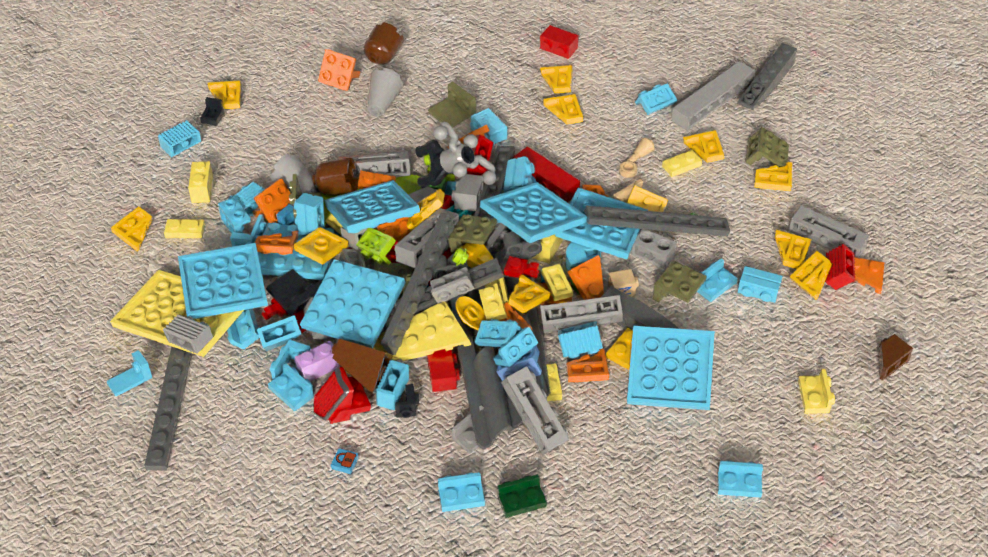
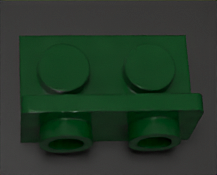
[497,474,547,518]

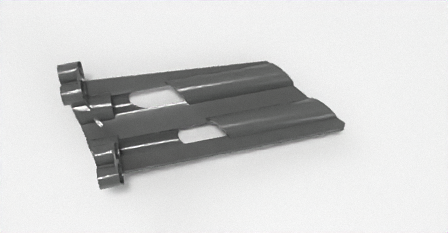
[432,232,551,450]

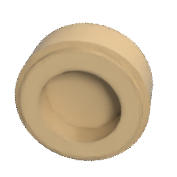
[619,161,637,178]

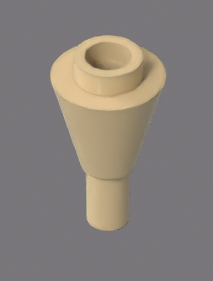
[627,138,655,162]

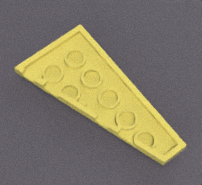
[346,302,471,374]

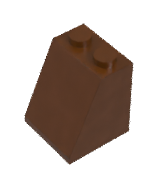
[332,339,393,393]

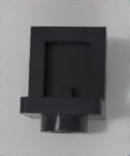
[200,97,225,126]
[395,384,419,418]

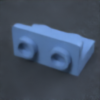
[497,346,542,381]

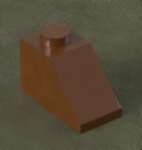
[877,334,913,381]

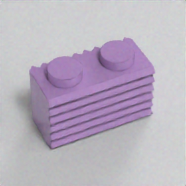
[295,341,341,381]

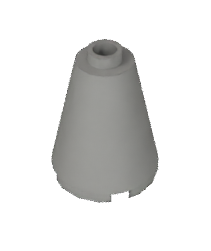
[367,68,404,117]
[270,153,320,194]

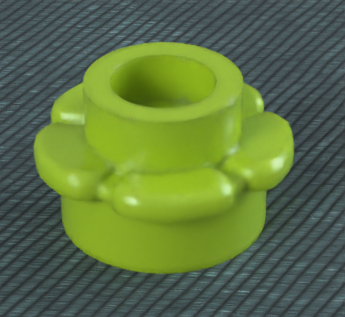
[452,247,469,266]

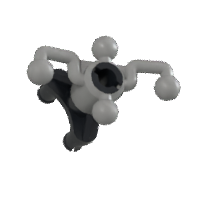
[415,122,496,188]

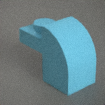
[565,242,601,271]

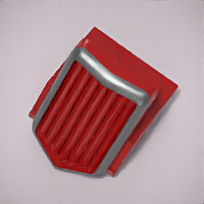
[314,367,371,424]

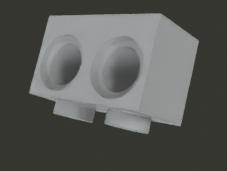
[631,229,677,269]

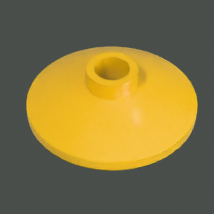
[455,296,487,330]

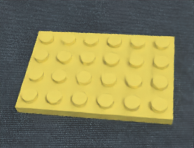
[110,270,244,357]

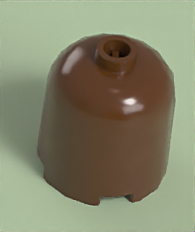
[363,22,404,65]
[312,158,358,195]

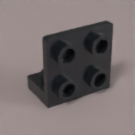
[266,269,322,316]

